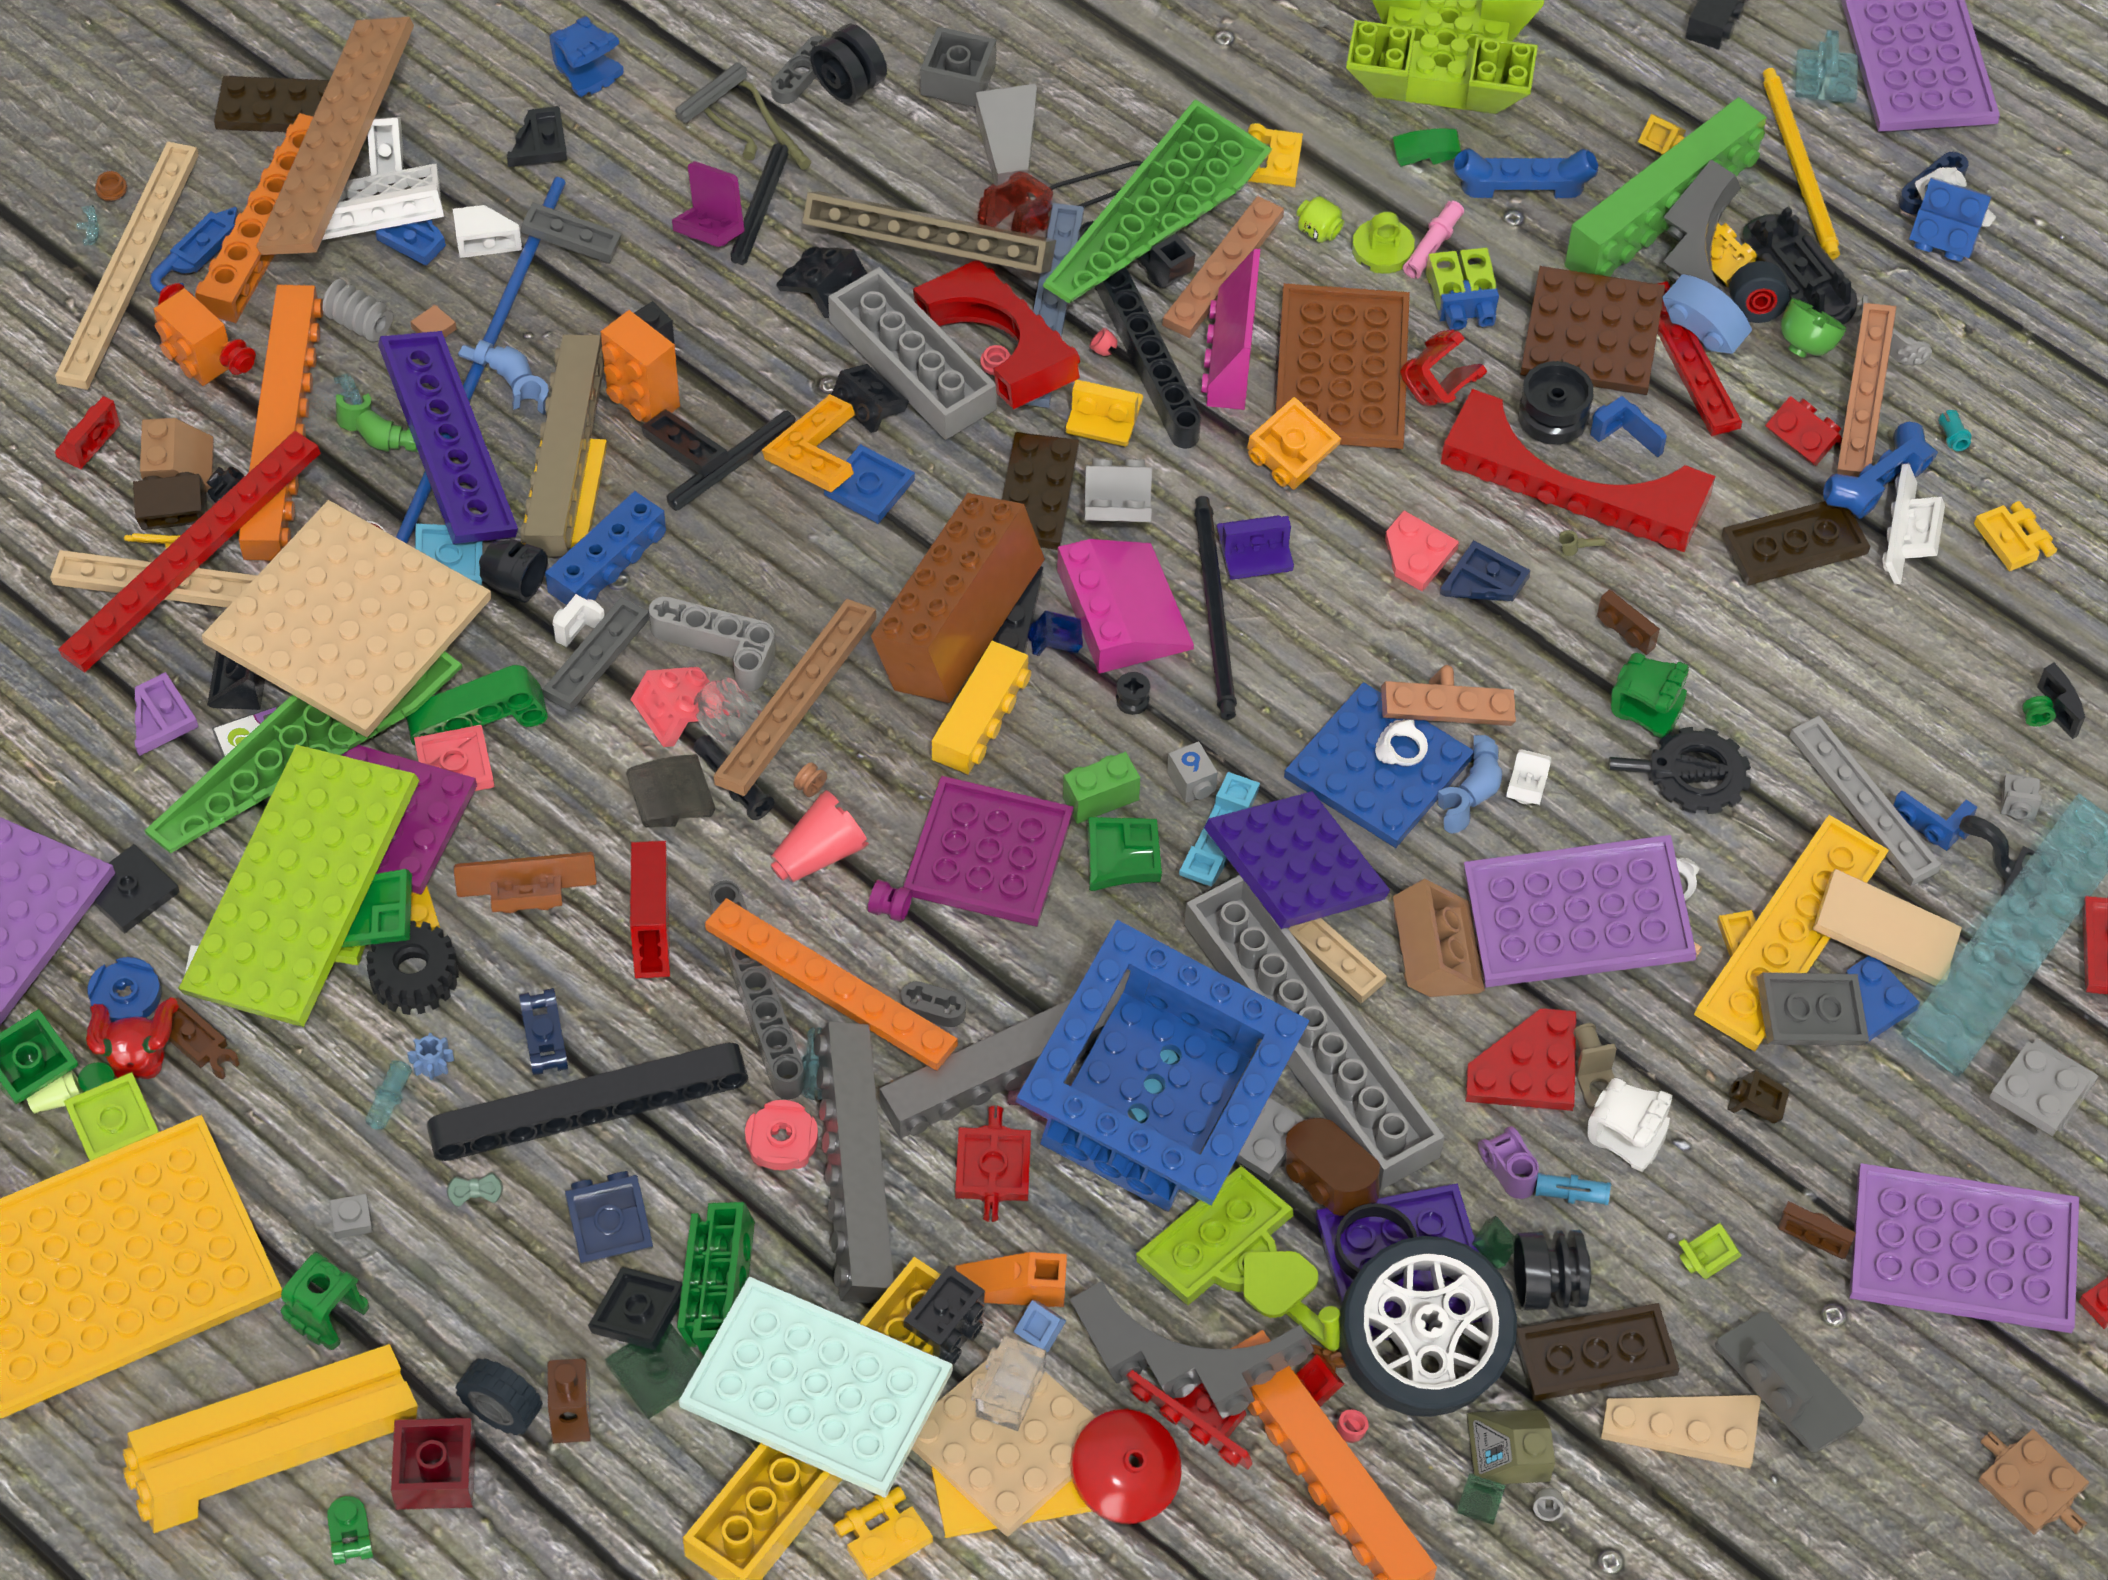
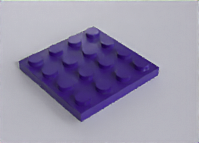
[1204,791,1390,929]
[1315,1183,1482,1342]

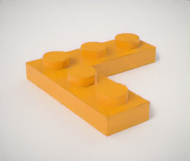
[762,394,855,492]

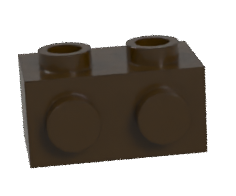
[133,472,207,530]

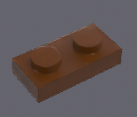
[1597,589,1660,655]

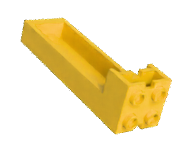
[123,1344,418,1533]

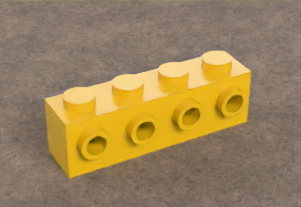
[932,641,1031,775]

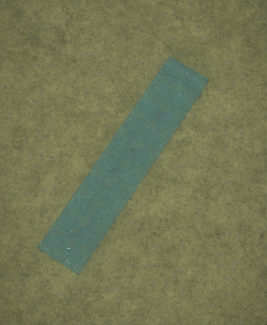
[1900,793,2108,1077]

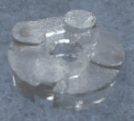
[694,677,762,745]

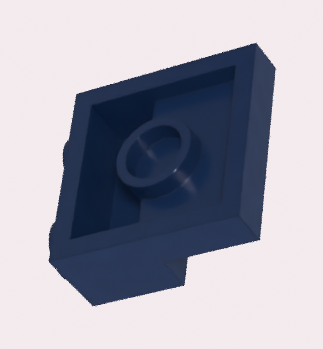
[565,1171,653,1265]

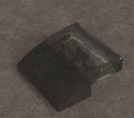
[626,754,716,828]

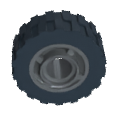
[455,1358,543,1435]

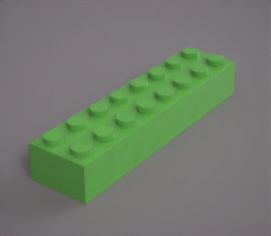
[1565,97,1767,277]

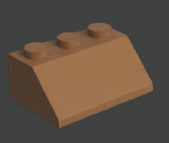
[1393,879,1485,997]

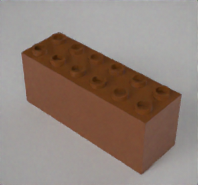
[871,493,1045,703]

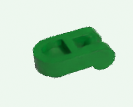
[327,1496,373,1565]

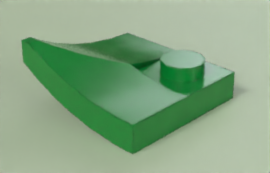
[1087,817,1162,891]
[342,869,412,948]

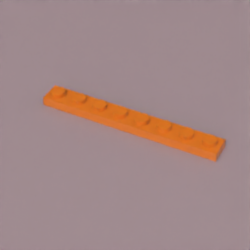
[705,898,958,1071]

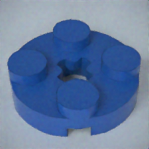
[87,957,162,1023]

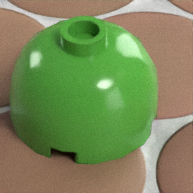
[1781,298,1846,358]

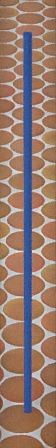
[396,177,566,544]

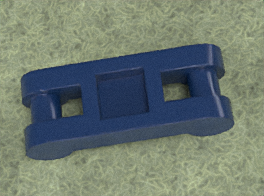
[519,988,568,1076]

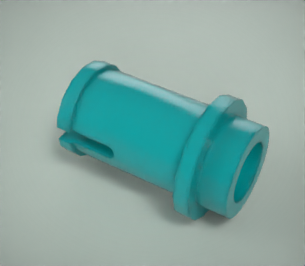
[1938,410,1972,451]

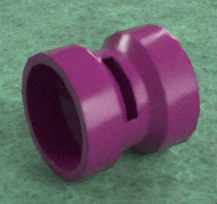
[868,879,913,923]

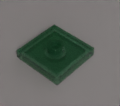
[605,1323,701,1419]

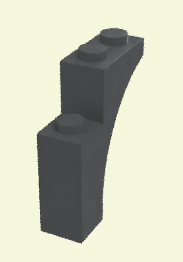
[1663,159,1741,291]

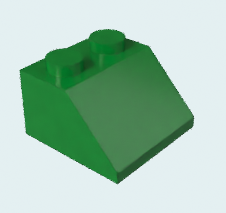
[0,1009,79,1105]

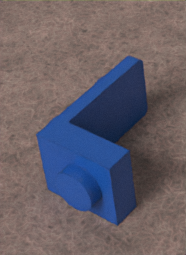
[1590,396,1667,457]
[1893,791,1977,851]

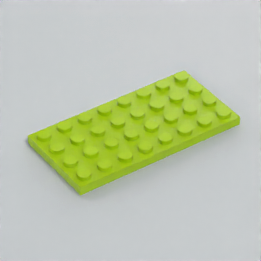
[178,745,419,1027]

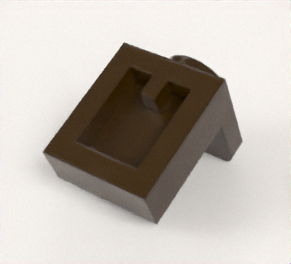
[1728,1070,1790,1124]

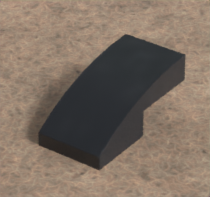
[2037,662,2085,739]

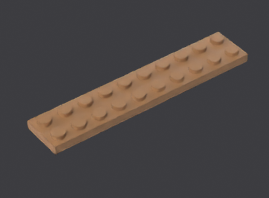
[256,17,414,255]

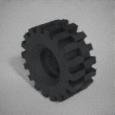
[366,921,459,1015]

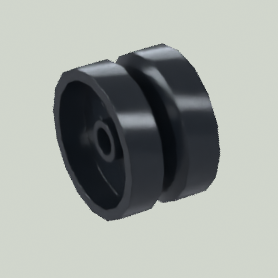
[810,23,887,104]
[1518,361,1593,445]

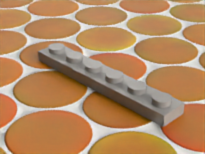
[1790,716,1942,886]

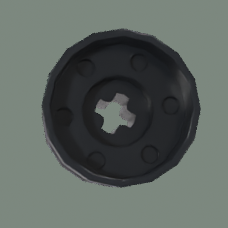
[1513,1230,1591,1311]

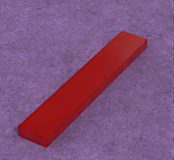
[1657,281,1742,436]

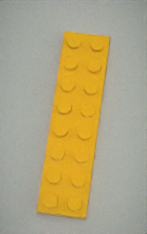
[1694,815,1889,1052]

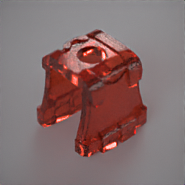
[977,171,1053,235]

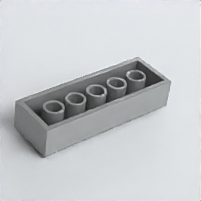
[828,267,997,440]

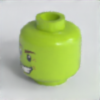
[1296,196,1344,243]

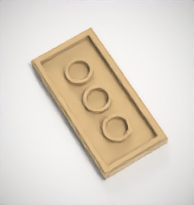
[1813,869,1962,988]

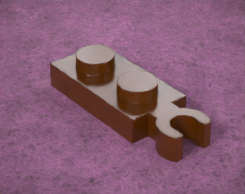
[150,997,240,1079]

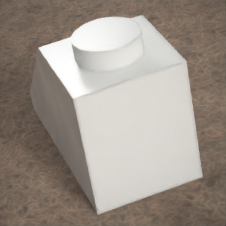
[368,117,403,176]
[453,205,522,258]

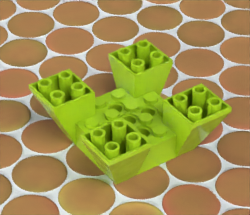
[1346,0,1544,114]

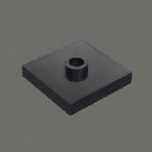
[93,844,180,934]
[588,1267,683,1350]

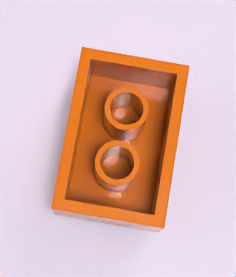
[601,310,680,423]

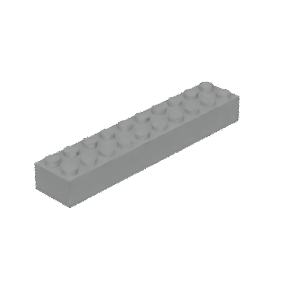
[1184,875,1444,1191]

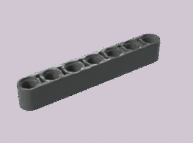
[709,880,805,1100]

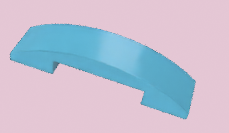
[1179,772,1260,887]

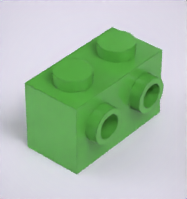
[1063,752,1141,824]

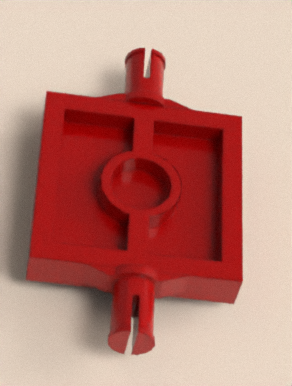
[955,1105,1031,1222]

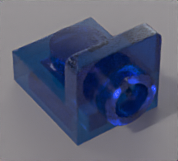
[1028,610,1083,656]

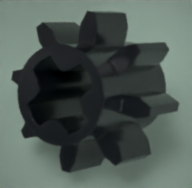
[206,467,245,503]

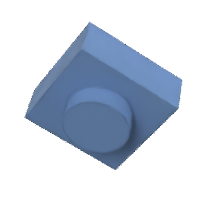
[1014,1300,1067,1352]

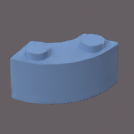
[1662,274,1752,354]

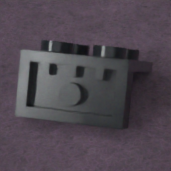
[903,1266,986,1366]

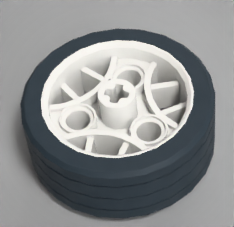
[1339,1236,1517,1417]

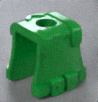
[1611,653,1689,739]
[281,1252,369,1350]

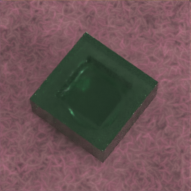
[1472,1216,1515,1269]
[1457,1473,1506,1525]

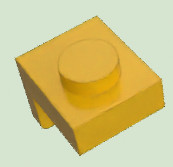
[1638,114,1686,155]

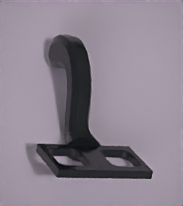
[1959,815,2055,911]

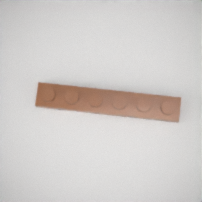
[1163,196,1284,338]
[1837,303,1896,477]

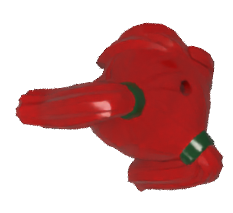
[86,997,179,1079]

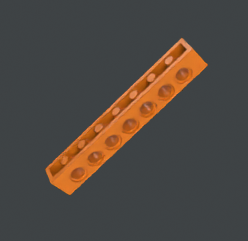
[195,113,313,323]

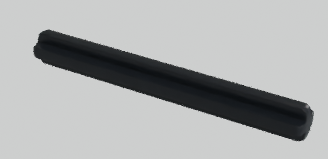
[730,143,789,265]
[666,410,796,511]

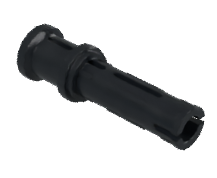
[693,735,775,820]

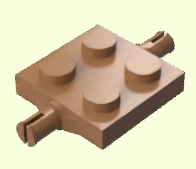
[1979,1429,2089,1535]

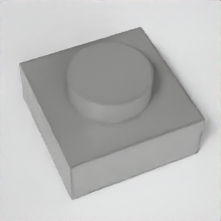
[330,1194,373,1239]

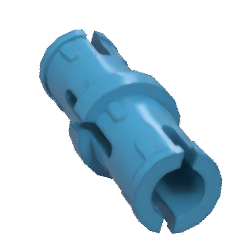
[1535,1173,1611,1205]

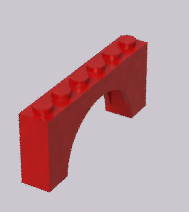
[913,260,1080,410]

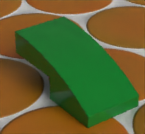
[1393,128,1462,167]

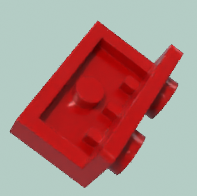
[1765,396,1842,466]

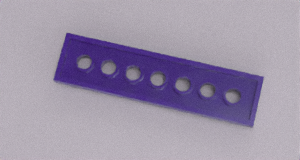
[378,331,518,544]

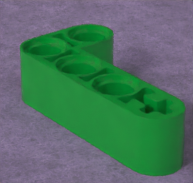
[406,665,548,745]

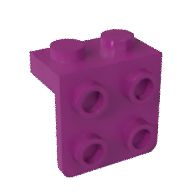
[672,161,744,247]

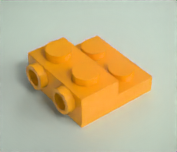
[1247,397,1341,490]

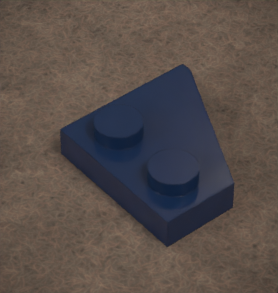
[1440,540,1531,601]

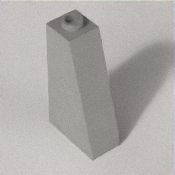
[975,84,1037,195]

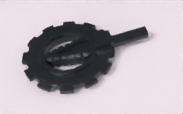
[1608,727,1751,814]

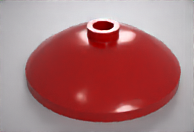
[1070,1409,1182,1524]

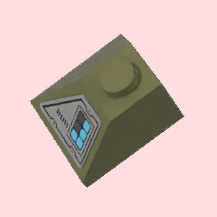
[1467,1410,1555,1485]

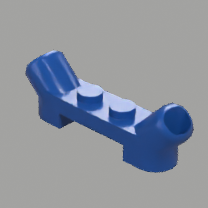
[1453,148,1598,198]
[1823,422,1938,519]

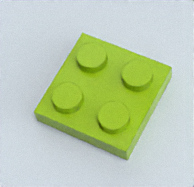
[64,1072,159,1161]

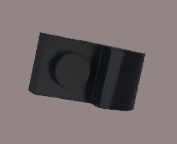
[1137,234,1195,288]

